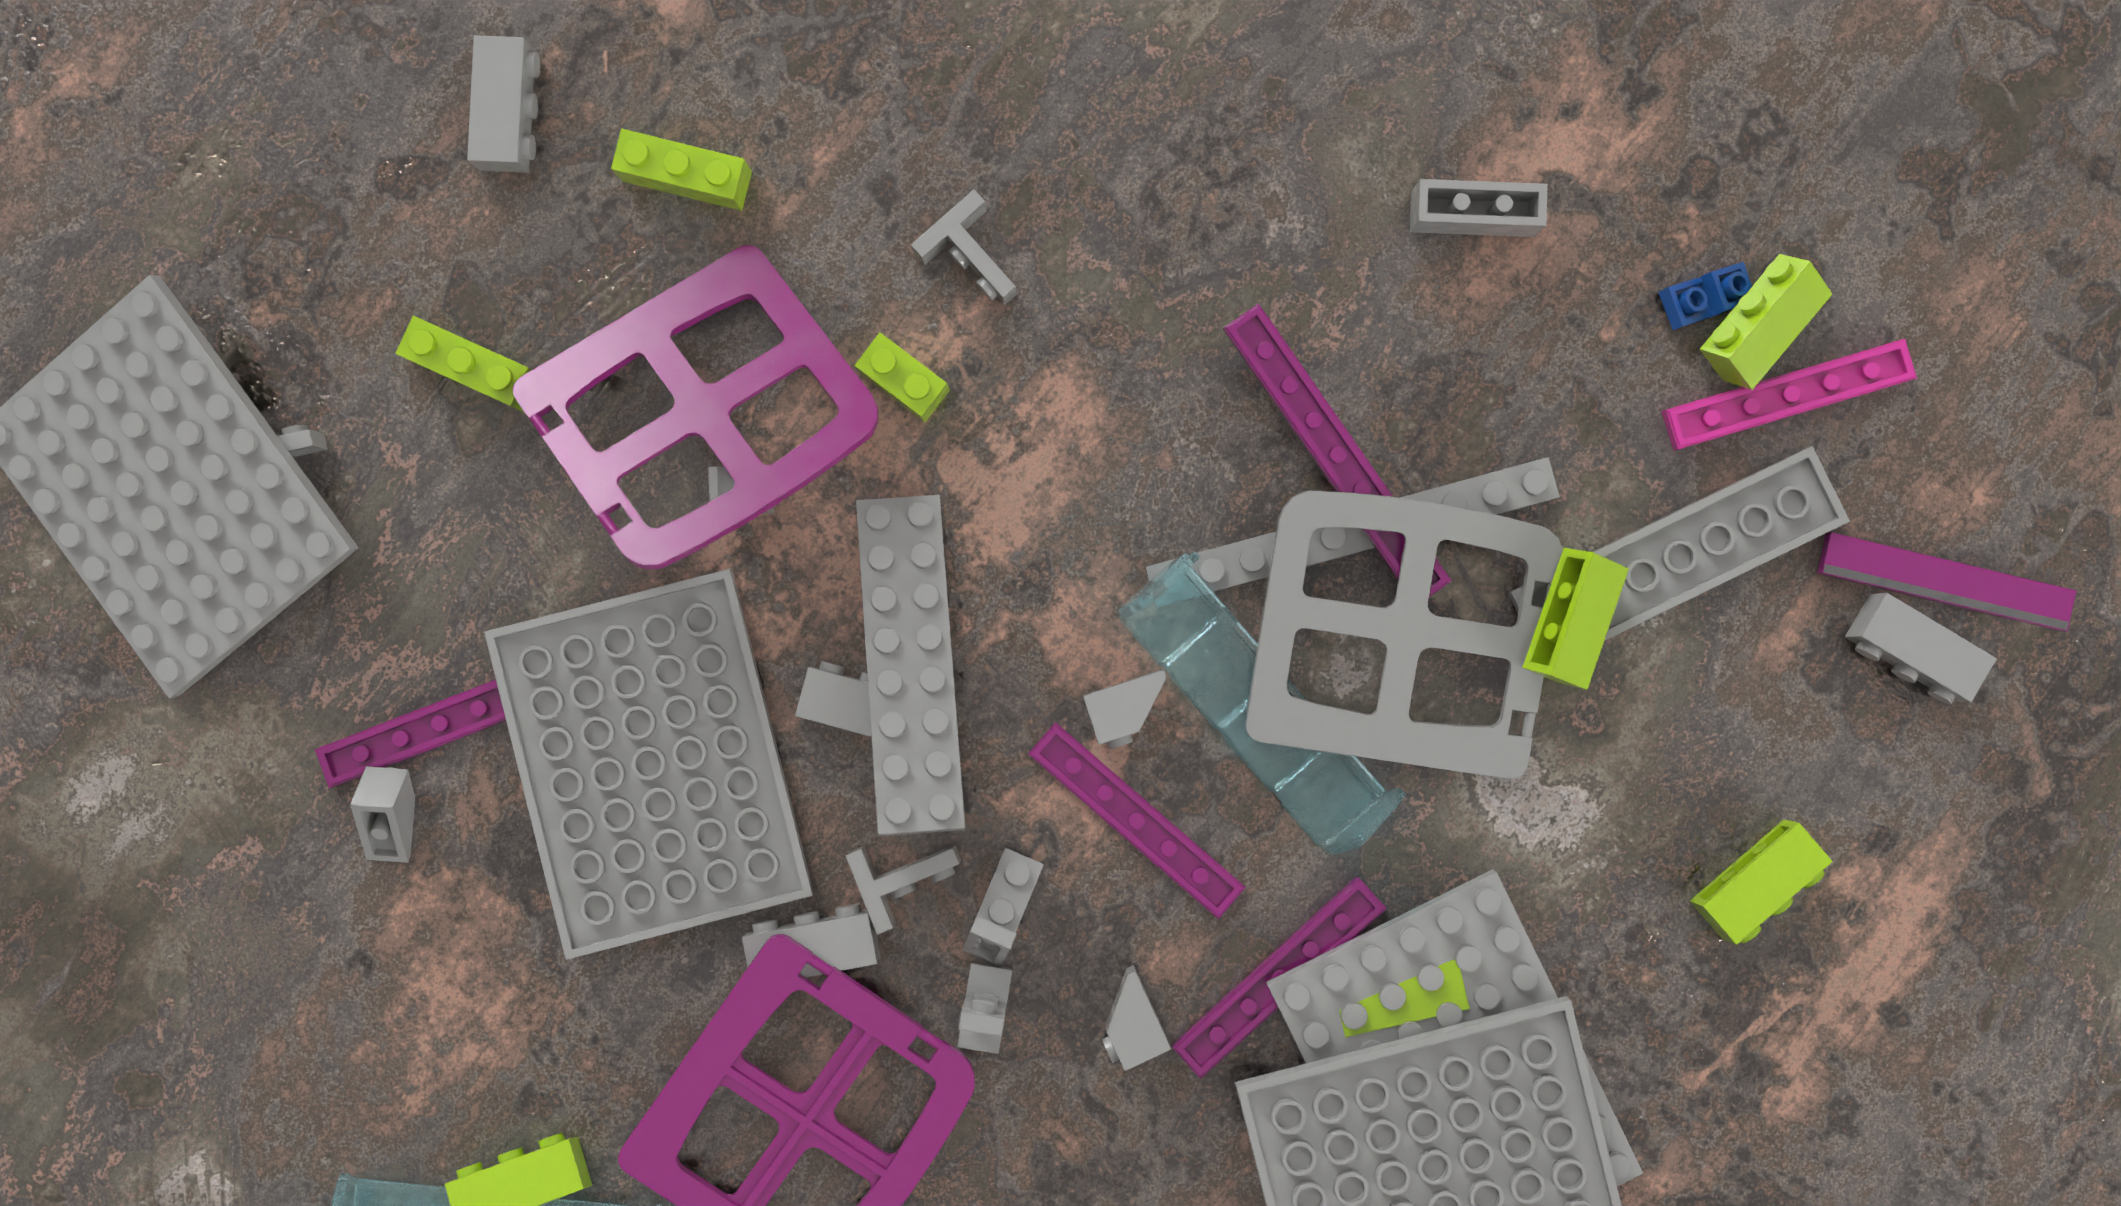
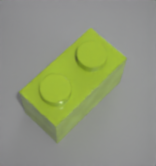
[854,332,950,423]

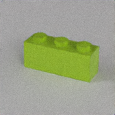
[611,128,752,211]
[1699,254,1832,390]
[395,315,532,412]
[1522,548,1629,690]
[1690,819,1833,945]
[1339,960,1470,1037]
[444,1132,593,1206]

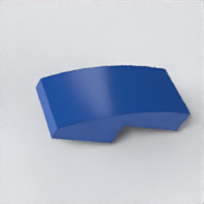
[1659,262,1752,330]

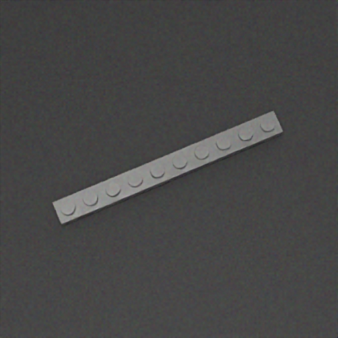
[1145,457,1560,608]

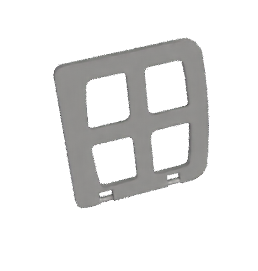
[1245,490,1563,779]

